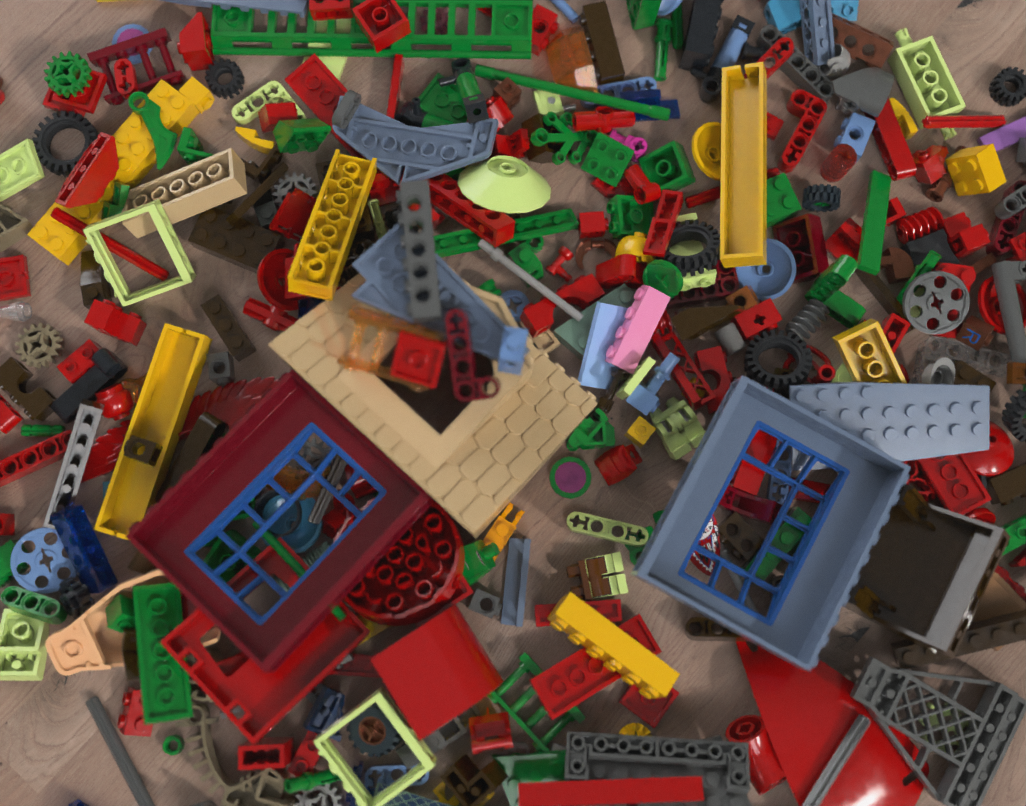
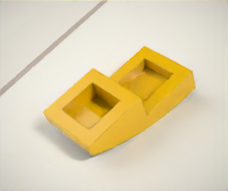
[889,98,918,140]
[235,126,275,155]

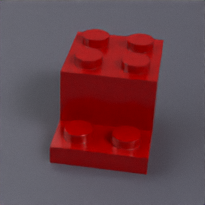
[42,70,108,117]

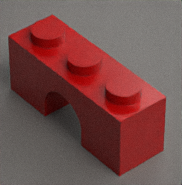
[693,346,733,415]

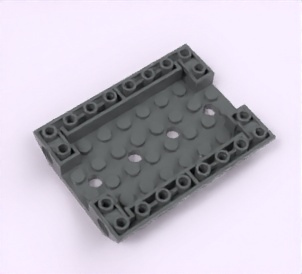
[564,731,750,806]

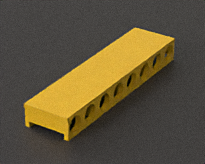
[288,149,377,301]

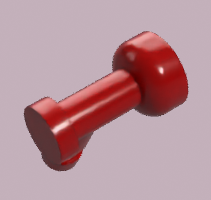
[545,245,574,283]

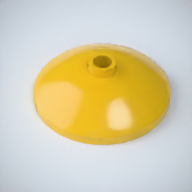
[691,122,721,181]

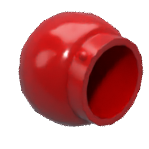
[95,382,134,421]

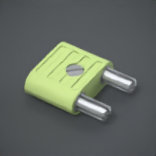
[533,85,576,117]

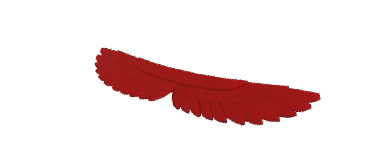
[81,376,278,483]

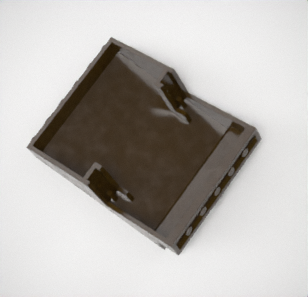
[836,472,1010,658]

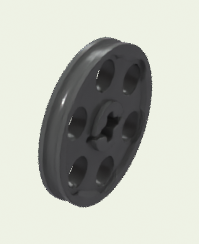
[902,271,970,335]

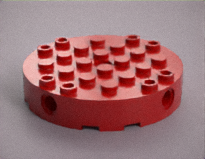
[333,497,465,626]

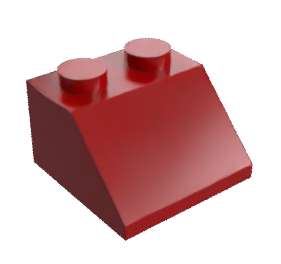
[177,12,215,71]

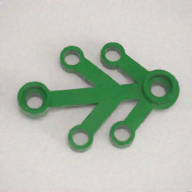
[531,112,598,165]

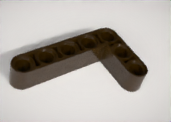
[685,575,783,642]

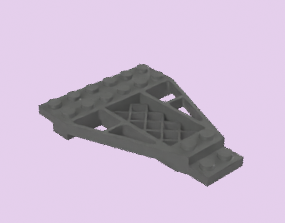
[849,656,1026,806]

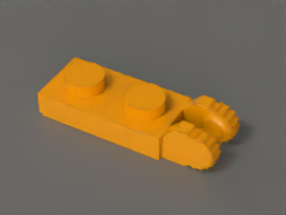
[483,502,525,562]

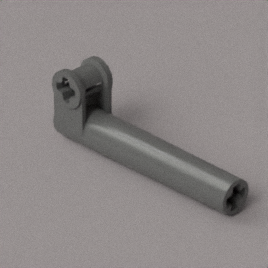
[991,260,1026,363]

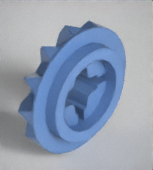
[500,290,529,322]

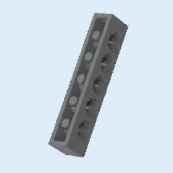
[396,179,442,324]

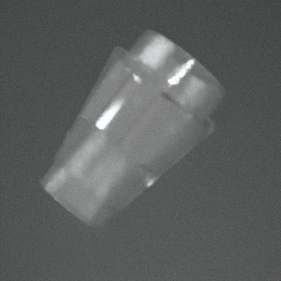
[0,301,32,322]

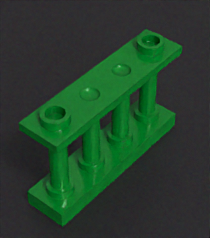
[487,651,586,752]

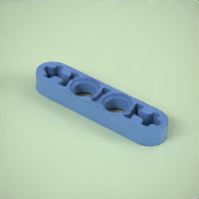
[580,77,657,109]
[766,439,792,505]

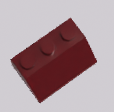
[772,213,829,283]

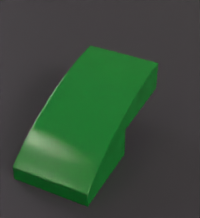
[101,181,130,226]

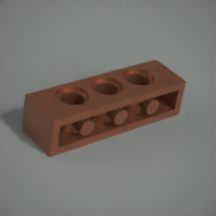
[810,13,894,68]

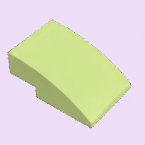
[0,609,49,681]

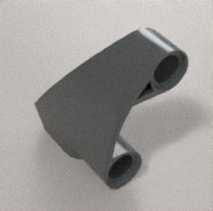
[831,67,894,118]

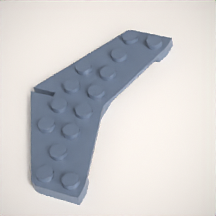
[332,95,499,186]

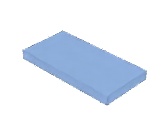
[578,301,628,390]

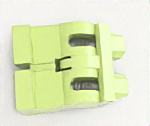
[649,397,706,460]

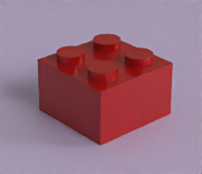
[352,0,411,53]

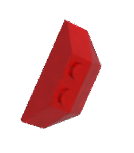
[54,132,119,208]

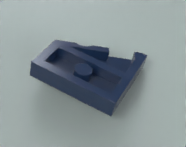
[302,685,345,742]

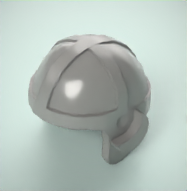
[817,44,851,80]

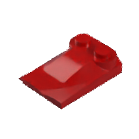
[927,262,976,338]

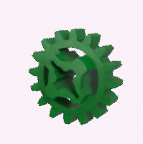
[44,51,93,98]

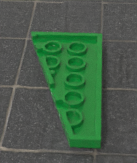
[491,750,566,806]

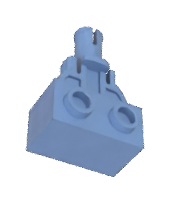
[625,352,680,416]

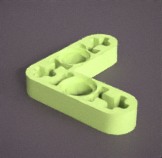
[232,81,306,125]

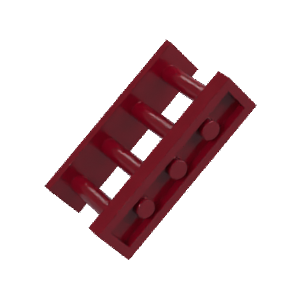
[87,27,187,106]

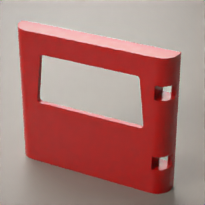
[160,537,370,744]

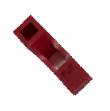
[717,485,782,525]

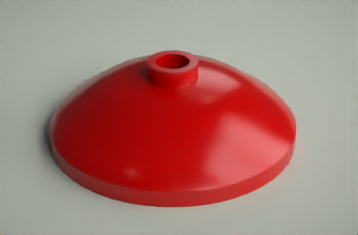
[257,249,312,311]
[978,276,1026,335]
[964,421,1014,476]

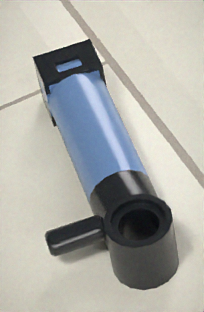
[690,15,755,103]

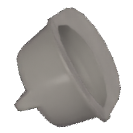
[922,357,955,385]

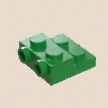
[606,195,655,240]

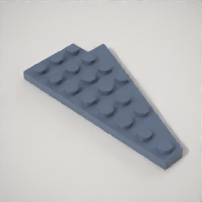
[351,223,530,365]

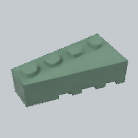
[553,283,635,361]

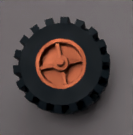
[347,696,403,757]

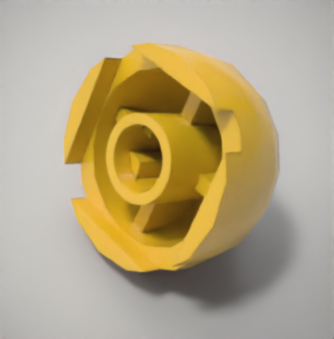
[615,232,656,265]

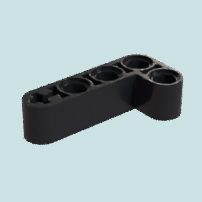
[51,348,128,424]

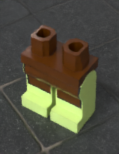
[566,552,629,600]

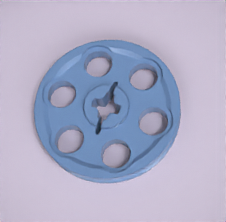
[10,527,81,593]

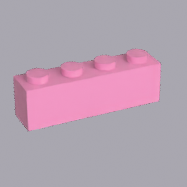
[605,285,671,374]

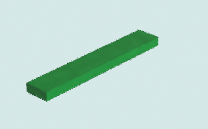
[857,170,891,276]

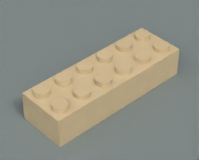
[122,148,247,238]

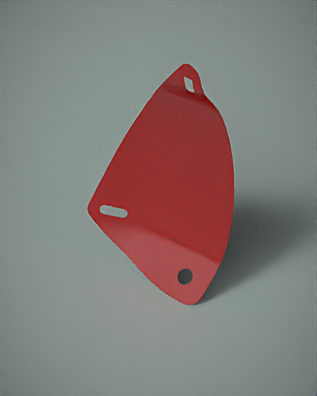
[736,641,929,806]

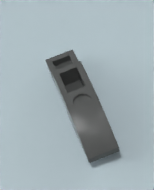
[396,704,481,769]

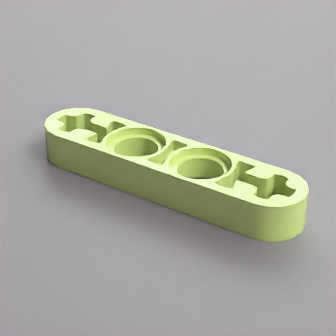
[567,511,648,547]

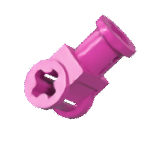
[609,129,647,163]

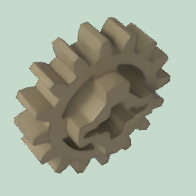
[15,323,64,369]

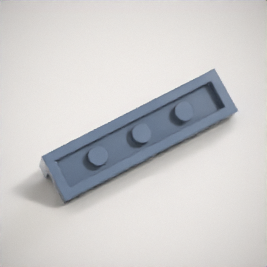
[800,0,835,66]
[501,538,531,627]

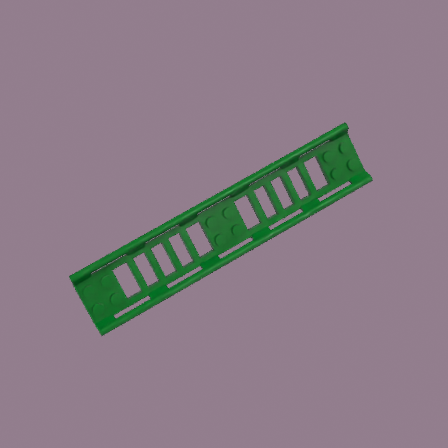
[210,0,533,59]

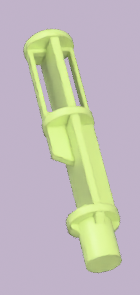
[367,199,387,240]

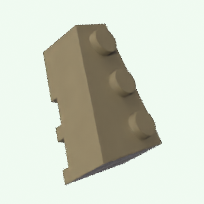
[0,204,33,253]

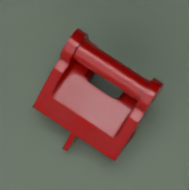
[469,708,513,754]

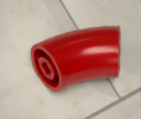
[725,714,787,796]

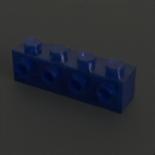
[49,505,118,594]

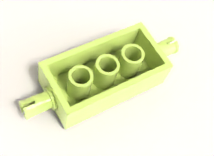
[887,28,966,140]

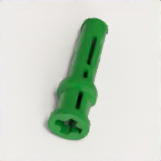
[653,18,673,82]

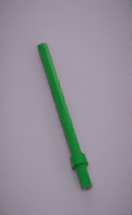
[252,521,347,622]

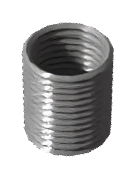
[714,323,747,356]

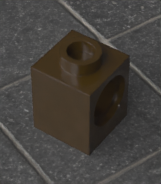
[124,435,163,467]

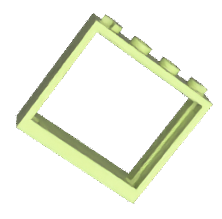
[83,199,196,307]
[314,686,437,806]

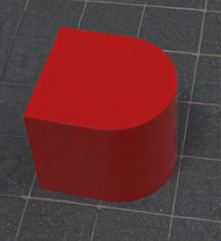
[370,604,504,741]

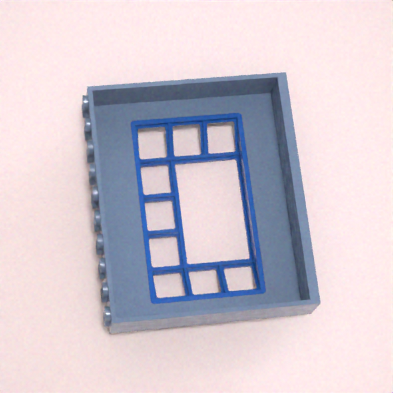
[630,375,911,671]

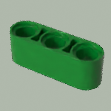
[1,586,67,625]

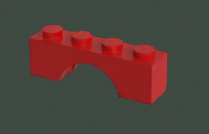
[520,273,605,338]

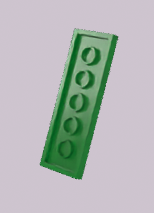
[132,583,193,725]

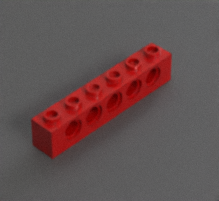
[425,173,515,247]

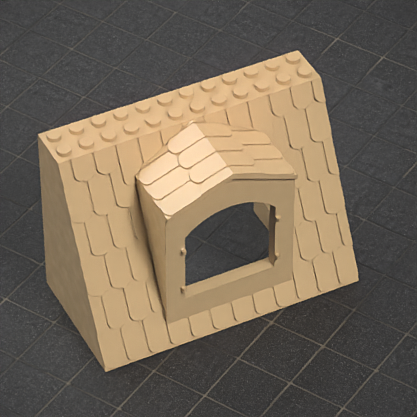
[268,265,598,539]

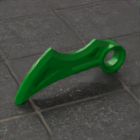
[128,91,178,170]

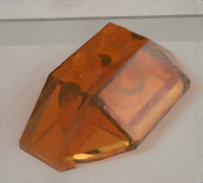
[545,25,598,100]

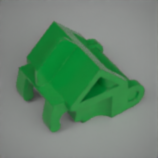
[566,408,615,452]

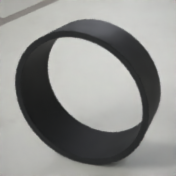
[254,490,302,538]

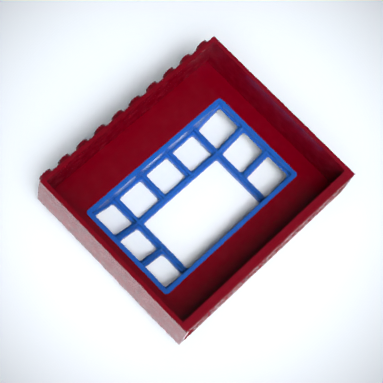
[125,369,433,673]

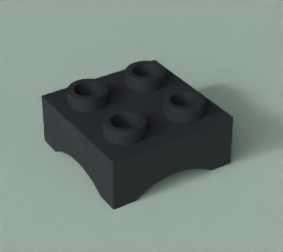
[901,229,961,271]

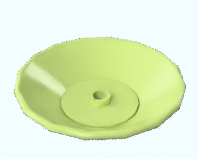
[457,155,551,214]

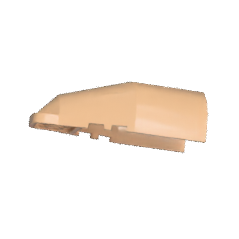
[45,569,221,676]

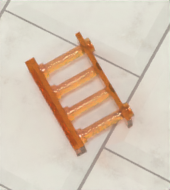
[337,306,445,392]

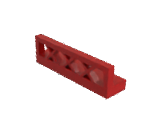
[651,331,716,411]

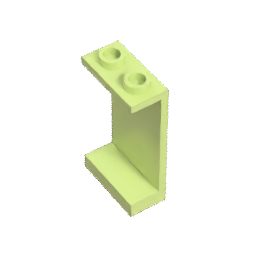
[669,212,717,292]

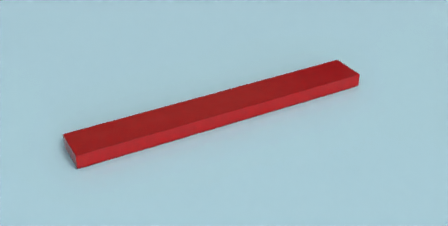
[518,776,704,806]

